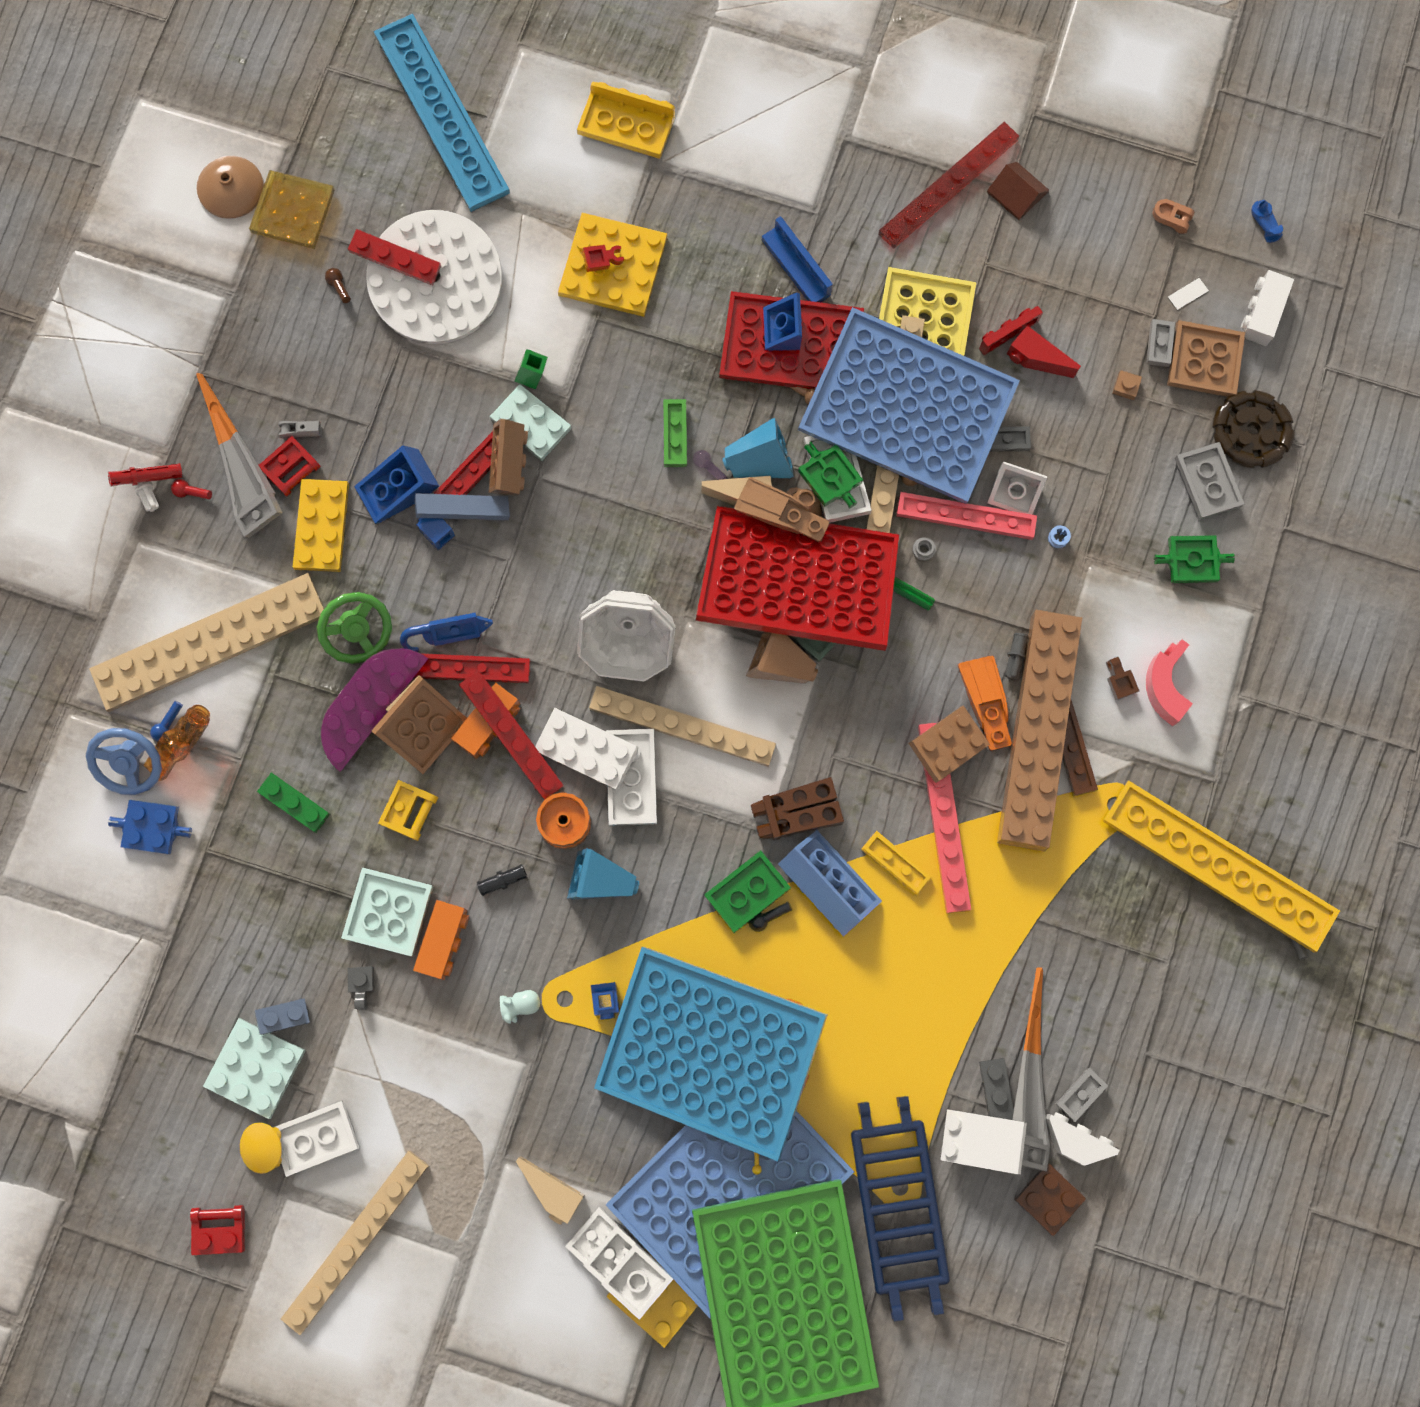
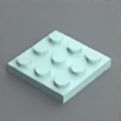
[341,868,433,957]
[203,1018,306,1119]

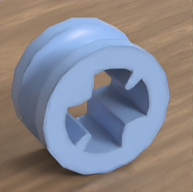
[1048,525,1071,548]

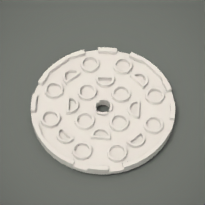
[366,210,502,344]

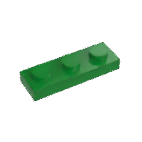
[257,772,330,833]

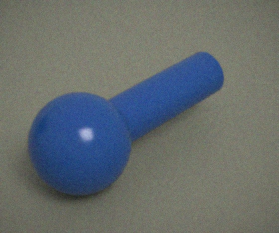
[150,701,183,742]

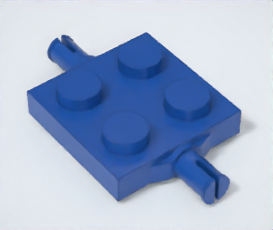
[108,800,192,854]

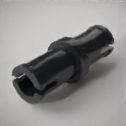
[477,864,527,896]

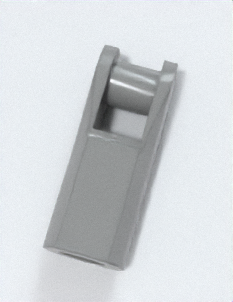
[279,421,322,439]

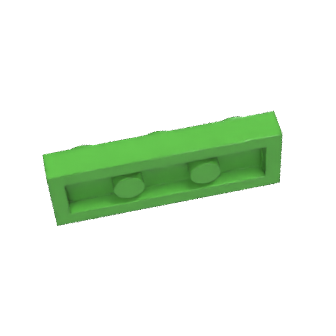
[663,399,687,467]

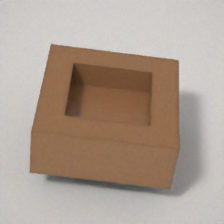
[1112,370,1142,400]

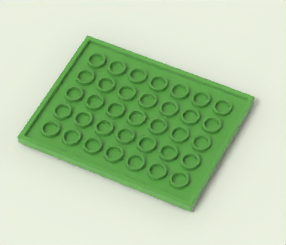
[692,1179,879,1407]

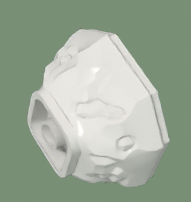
[577,590,676,682]

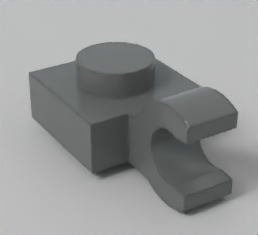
[347,966,374,1010]

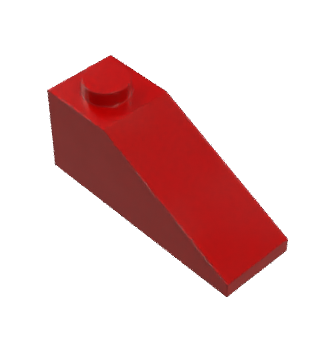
[1007,326,1081,378]

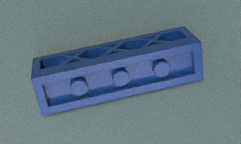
[761,216,833,303]

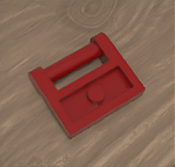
[259,436,321,497]
[190,1205,245,1255]

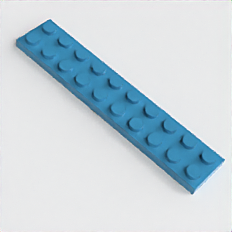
[374,14,510,212]

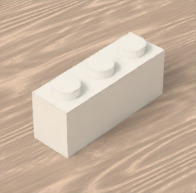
[1241,270,1294,347]

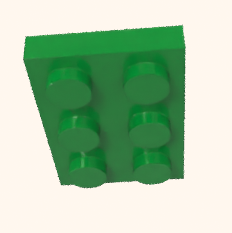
[704,850,791,934]

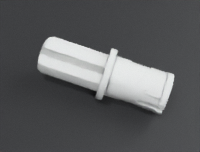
[135,467,159,512]

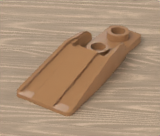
[734,477,829,542]

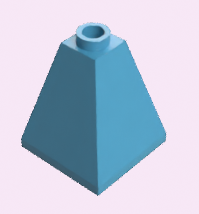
[567,848,639,900]

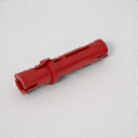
[108,463,182,487]

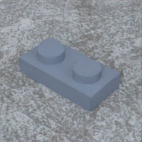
[254,998,310,1035]

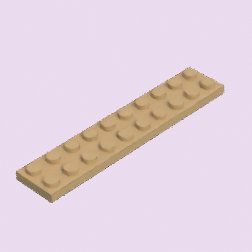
[89,573,324,712]

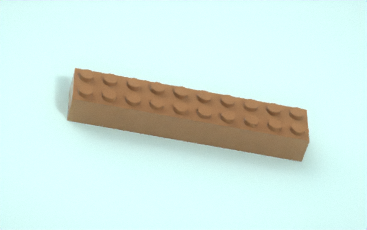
[997,610,1082,852]

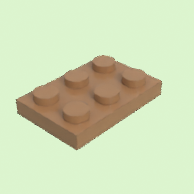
[908,705,990,783]

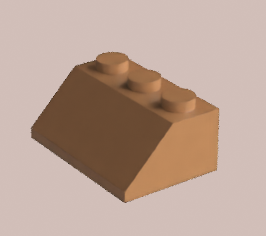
[489,419,528,496]

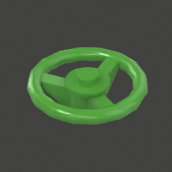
[317,592,392,664]

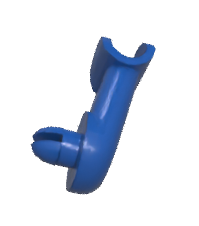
[1251,200,1283,243]

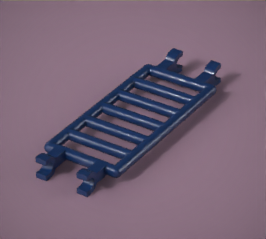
[851,1096,950,1321]

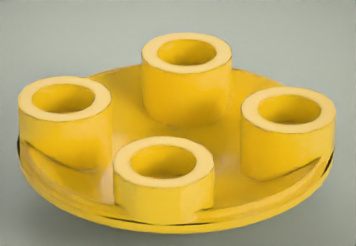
[240,1123,282,1174]

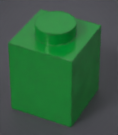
[514,349,548,390]

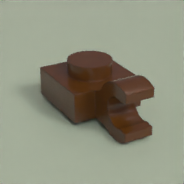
[1106,657,1139,700]

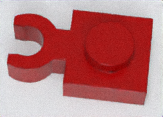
[582,245,624,272]

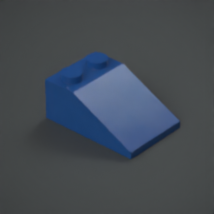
[354,445,439,524]

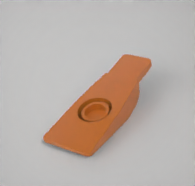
[958,656,1012,751]

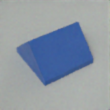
[763,293,802,351]

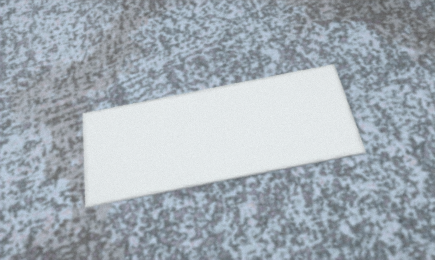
[1168,278,1209,310]

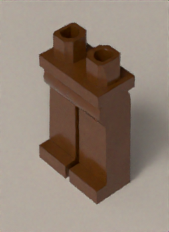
[751,777,844,841]

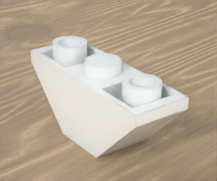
[1046,1112,1120,1166]

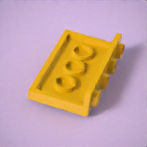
[577,82,675,159]

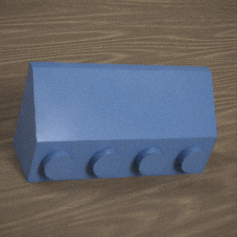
[778,830,882,937]

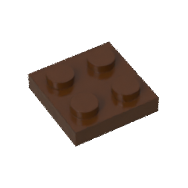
[1014,1163,1086,1236]

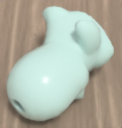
[500,990,540,1024]

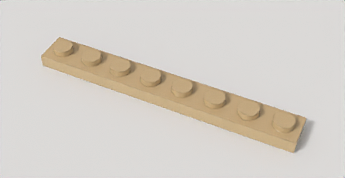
[589,686,776,767]
[280,1150,429,1335]

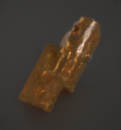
[143,705,210,781]

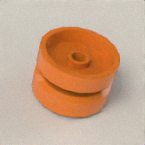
[536,792,591,850]

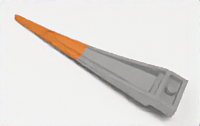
[196,373,283,538]
[1013,967,1050,1171]

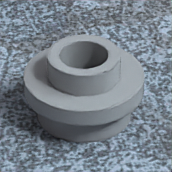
[912,538,936,561]

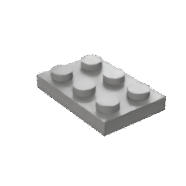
[1175,442,1245,520]

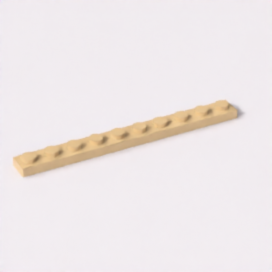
[866,315,925,533]

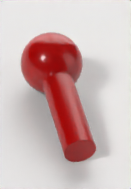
[171,479,212,500]

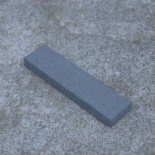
[415,493,510,520]

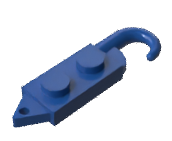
[400,612,493,652]

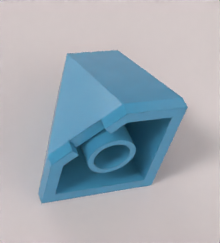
[722,418,794,478]

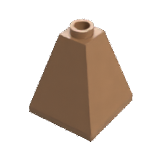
[746,632,818,683]

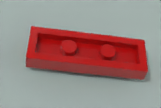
[979,306,1043,355]

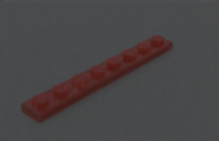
[878,122,1020,249]

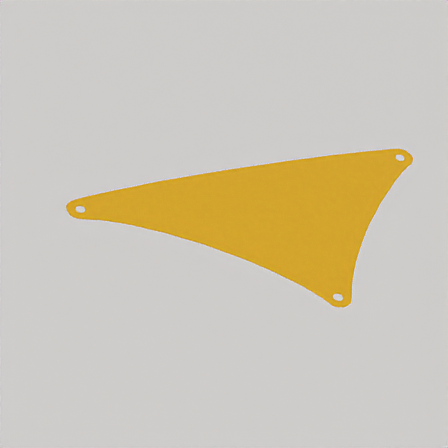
[542,783,1124,1204]

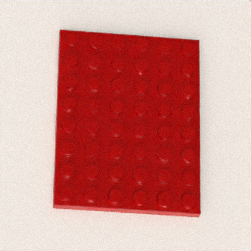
[696,506,899,651]

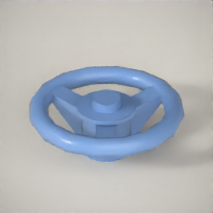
[86,728,162,795]

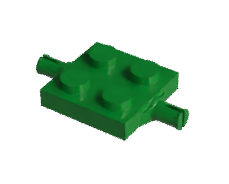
[798,442,863,509]
[1154,535,1235,583]

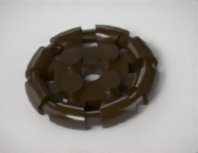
[1212,390,1295,468]

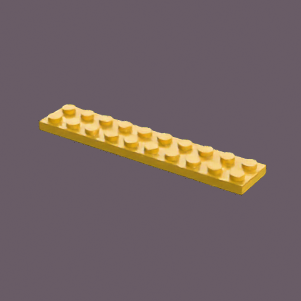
[1103,780,1340,953]

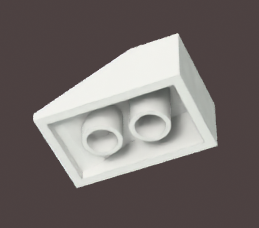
[941,1109,1027,1175]

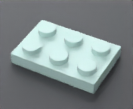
[490,384,572,461]

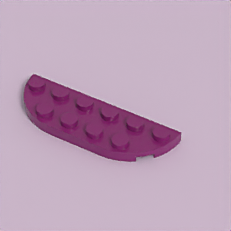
[321,648,428,772]

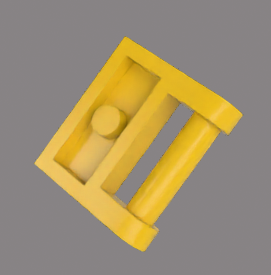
[378,780,438,841]

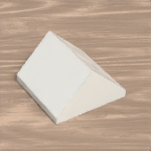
[987,461,1047,515]

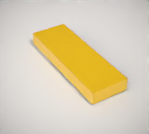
[861,831,932,896]

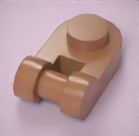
[1152,199,1195,234]

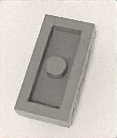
[1146,319,1175,367]
[1055,1068,1108,1122]

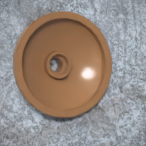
[197,156,264,218]

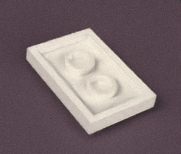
[276,1101,359,1177]

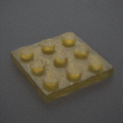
[249,170,335,249]

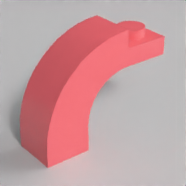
[1146,639,1193,726]

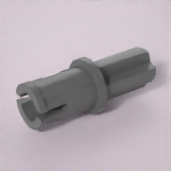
[1005,633,1029,680]

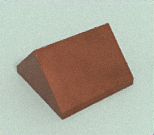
[987,162,1049,220]

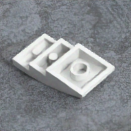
[565,1206,673,1320]

